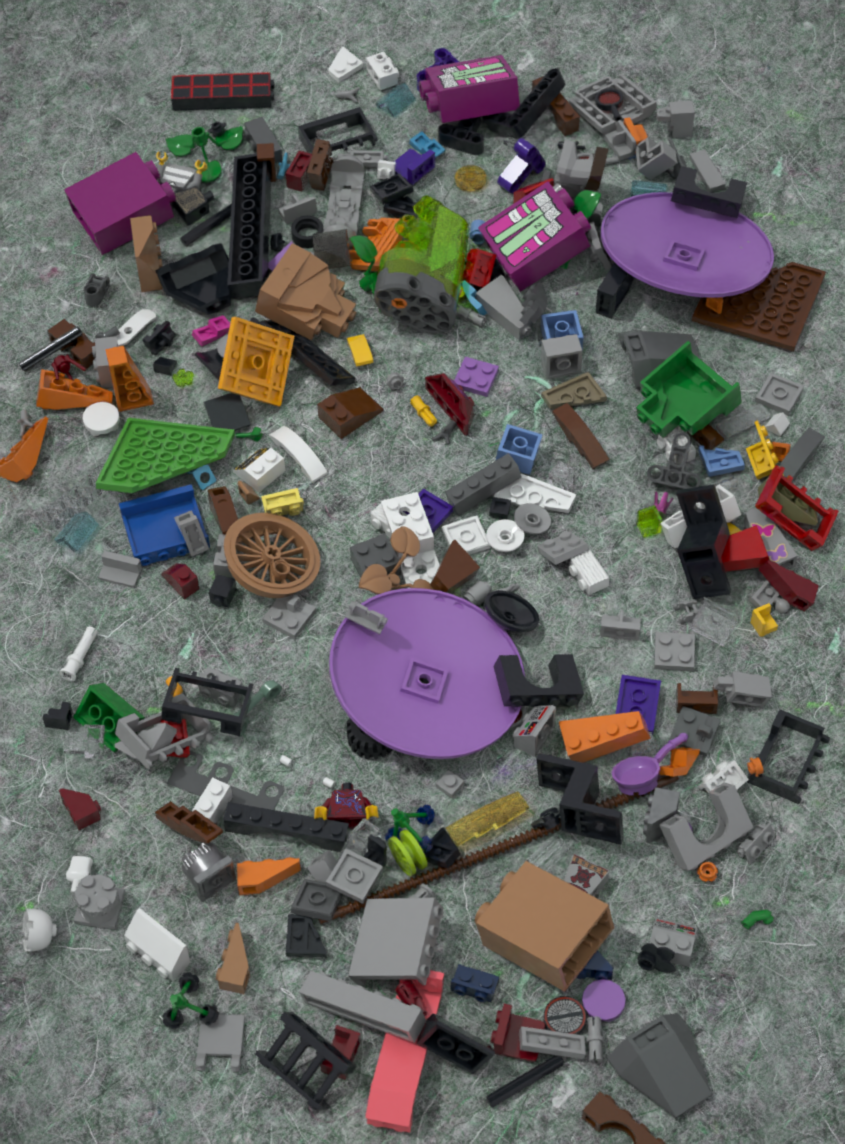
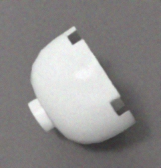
[22,909,56,952]

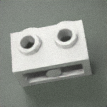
[366,52,399,90]

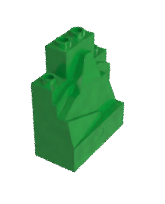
[636,341,742,438]

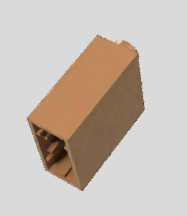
[475,861,614,992]

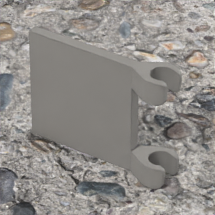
[195,1015,245,1072]

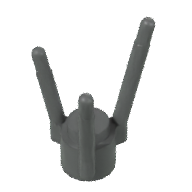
[666,138,687,179]

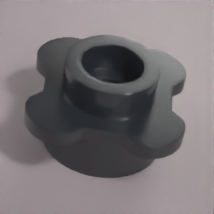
[208,121,227,137]

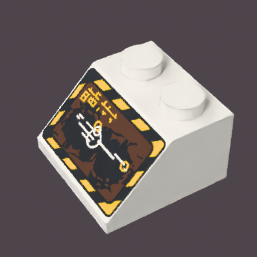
[233,448,285,493]

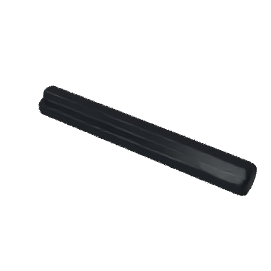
[180,204,232,246]
[19,326,83,371]
[486,1055,564,1107]

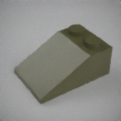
[758,477,818,525]

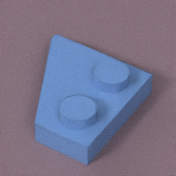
[698,445,745,477]

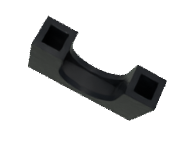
[671,166,748,218]
[493,654,584,708]

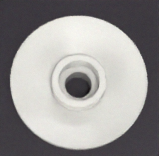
[486,520,524,552]

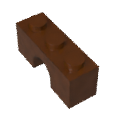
[47,319,96,369]

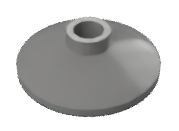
[514,503,551,534]

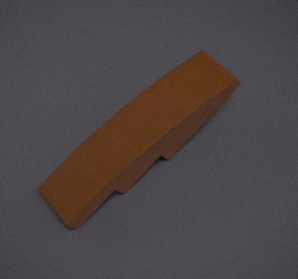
[552,403,609,470]
[155,801,223,844]

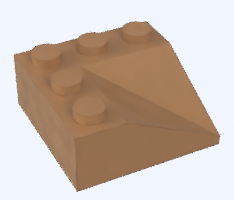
[130,215,163,292]

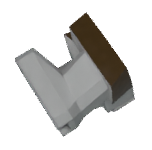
[554,139,609,198]

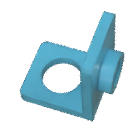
[186,464,216,490]

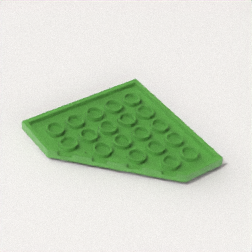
[96,418,235,493]

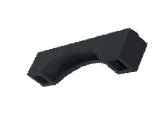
[223,802,350,853]

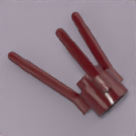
[51,355,86,381]

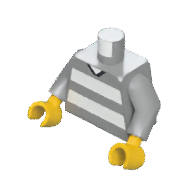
[156,151,207,193]

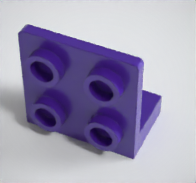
[394,149,435,185]

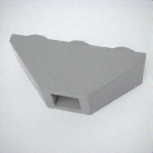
[115,723,177,762]

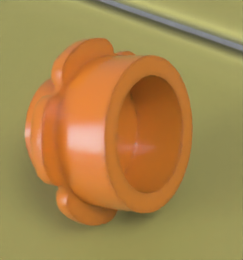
[747,757,764,777]
[697,862,718,882]

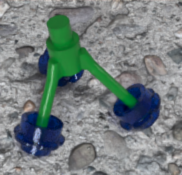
[385,805,435,854]

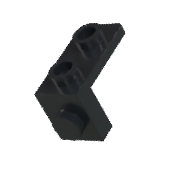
[363,834,387,867]

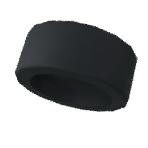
[291,215,323,248]

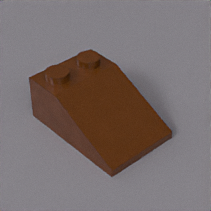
[317,387,384,439]

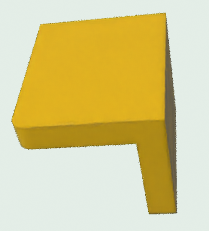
[750,603,778,637]

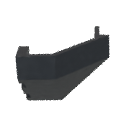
[155,243,231,315]

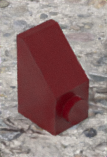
[161,563,199,600]
[59,788,102,831]

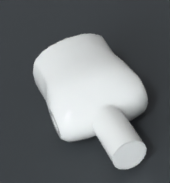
[66,856,93,895]

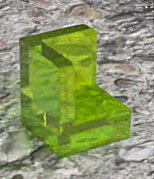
[636,505,662,538]

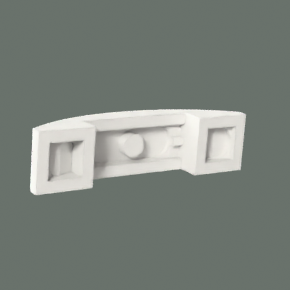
[269,426,328,483]

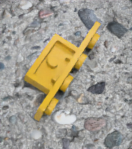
[746,420,784,480]

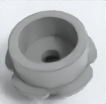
[387,373,404,390]

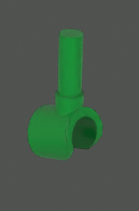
[236,427,263,442]

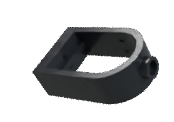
[596,262,634,319]

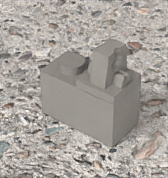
[656,100,695,138]

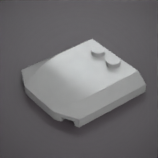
[569,74,657,134]

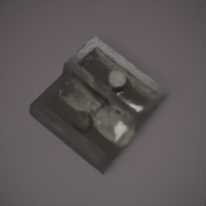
[312,229,352,269]

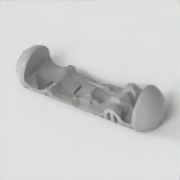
[322,155,365,253]

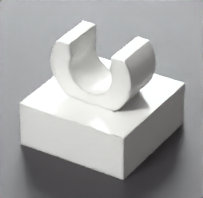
[377,160,396,179]

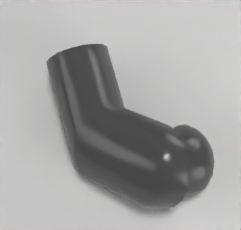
[95,326,120,338]

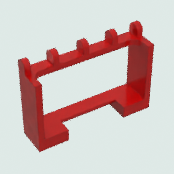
[755,465,839,551]

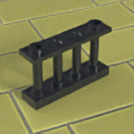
[255,1011,357,1110]

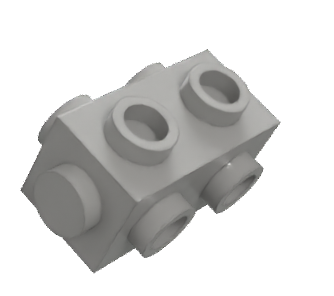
[198,667,243,707]

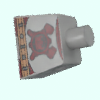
[564,854,609,897]

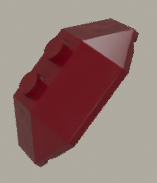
[425,373,474,436]

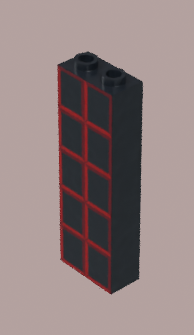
[171,72,275,111]

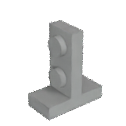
[174,510,209,556]

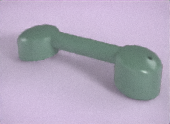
[233,680,282,737]

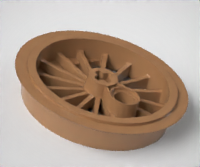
[224,513,320,598]

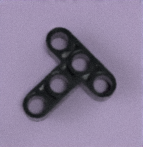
[438,116,484,155]

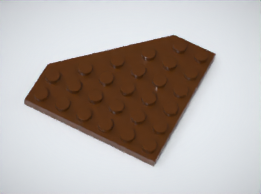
[692,262,826,352]

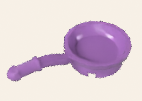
[612,733,688,795]

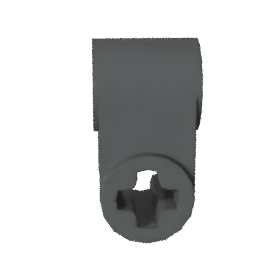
[84,273,110,307]

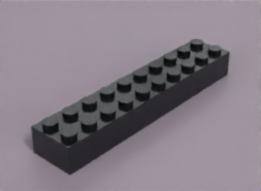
[227,153,272,299]

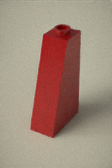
[721,525,770,572]

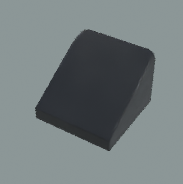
[153,357,177,376]

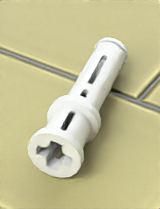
[59,626,98,682]

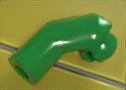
[741,909,774,929]

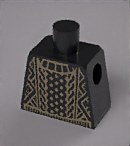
[172,187,214,226]

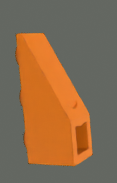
[237,857,301,895]

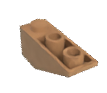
[216,923,250,994]

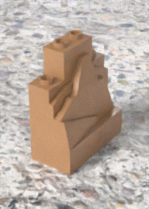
[255,243,357,340]

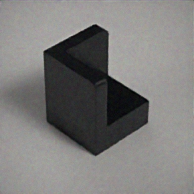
[42,702,73,730]

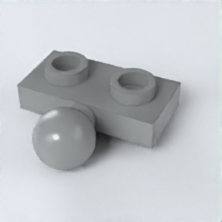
[749,579,790,614]

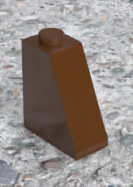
[430,540,480,594]

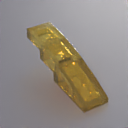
[446,791,529,847]

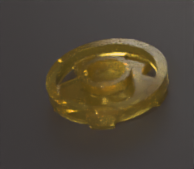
[455,165,486,191]

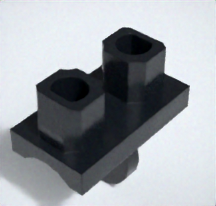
[142,321,176,355]

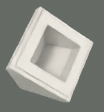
[765,412,790,437]

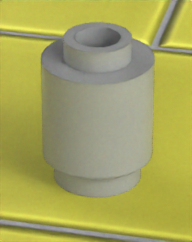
[463,581,492,606]

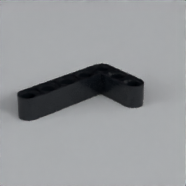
[482,68,566,139]

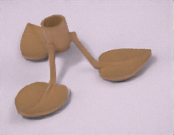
[359,526,433,594]

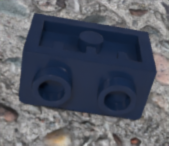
[451,964,499,1003]

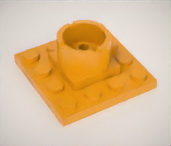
[218,317,294,407]

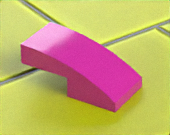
[192,315,230,346]

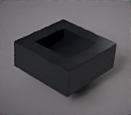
[489,497,511,519]

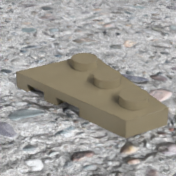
[541,372,607,409]

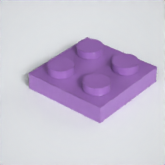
[454,357,499,397]

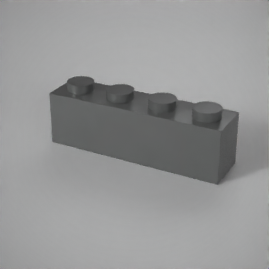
[445,453,521,516]

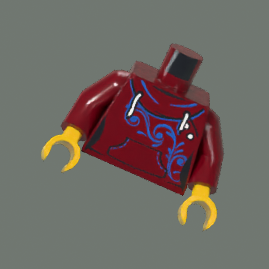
[314,782,379,829]

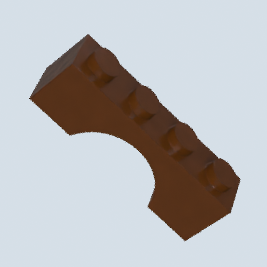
[532,76,580,136]
[582,1091,666,1144]

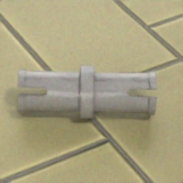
[457,304,487,327]
[586,1016,604,1063]

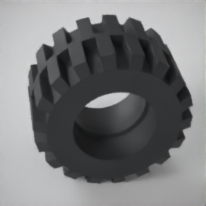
[346,717,392,759]

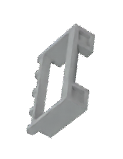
[115,693,213,769]

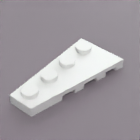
[493,473,576,513]

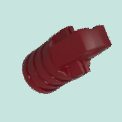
[395,980,428,1016]

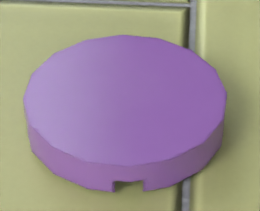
[582,979,625,1022]

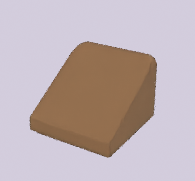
[237,481,260,505]

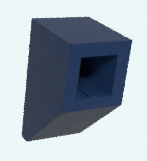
[576,950,613,980]

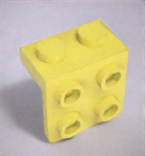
[261,488,304,516]

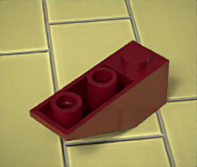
[759,560,819,612]

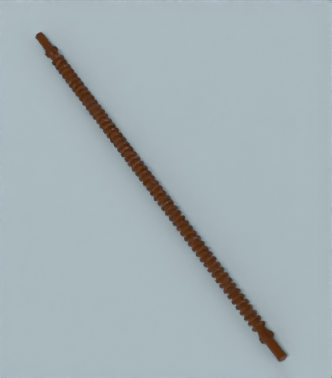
[318,776,679,925]

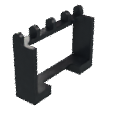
[298,107,377,156]
[161,668,254,736]
[747,709,830,804]

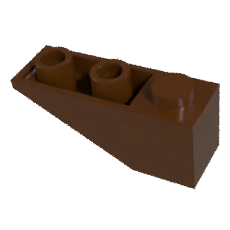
[207,486,238,534]

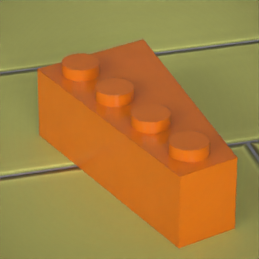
[105,346,154,412]
[559,711,651,763]

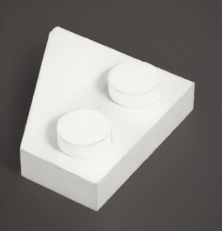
[328,47,364,83]

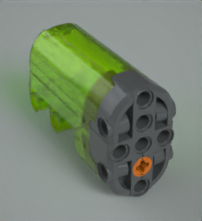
[374,195,470,333]

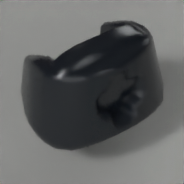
[270,233,285,252]

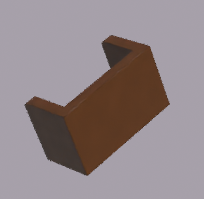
[257,143,277,182]
[676,683,718,714]

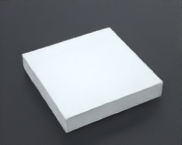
[442,515,491,555]

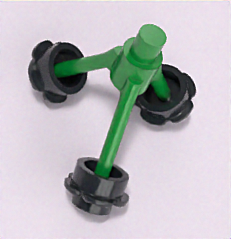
[162,972,219,1029]

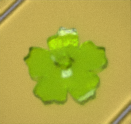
[172,368,194,387]

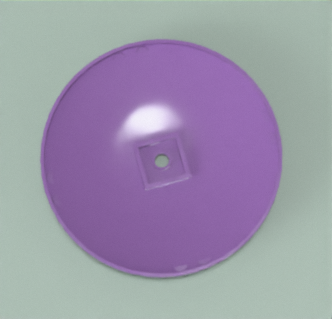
[600,192,774,298]
[329,588,525,759]

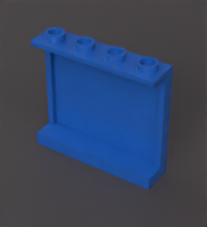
[119,484,210,566]

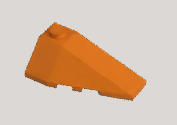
[36,369,113,410]
[0,416,48,482]

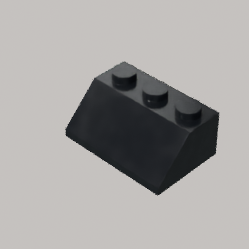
[417,1013,495,1074]

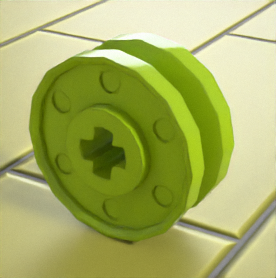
[388,829,428,877]

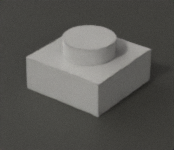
[436,770,464,798]

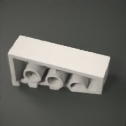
[660,484,741,548]

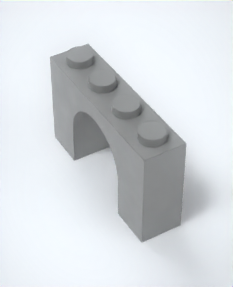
[659,782,754,871]

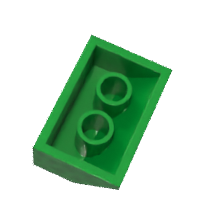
[73,683,145,752]

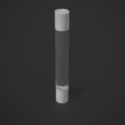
[280,755,336,789]

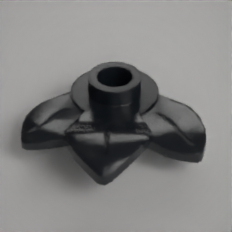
[531,807,560,830]
[637,943,676,973]

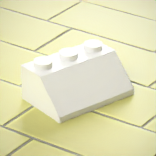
[124,908,190,981]

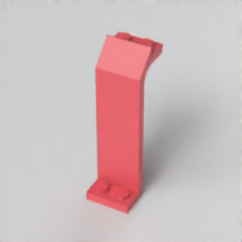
[365,970,444,1133]

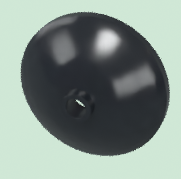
[484,590,539,633]

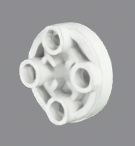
[83,402,120,436]

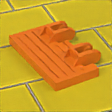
[347,218,412,271]

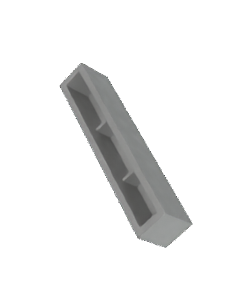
[299,971,427,1043]

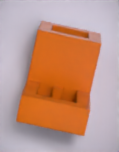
[659,747,700,776]

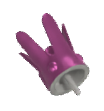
[651,491,674,520]

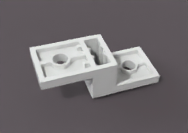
[381,492,439,588]

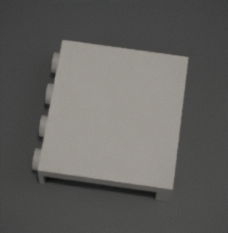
[348,898,443,986]

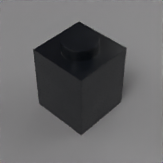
[209,574,237,608]

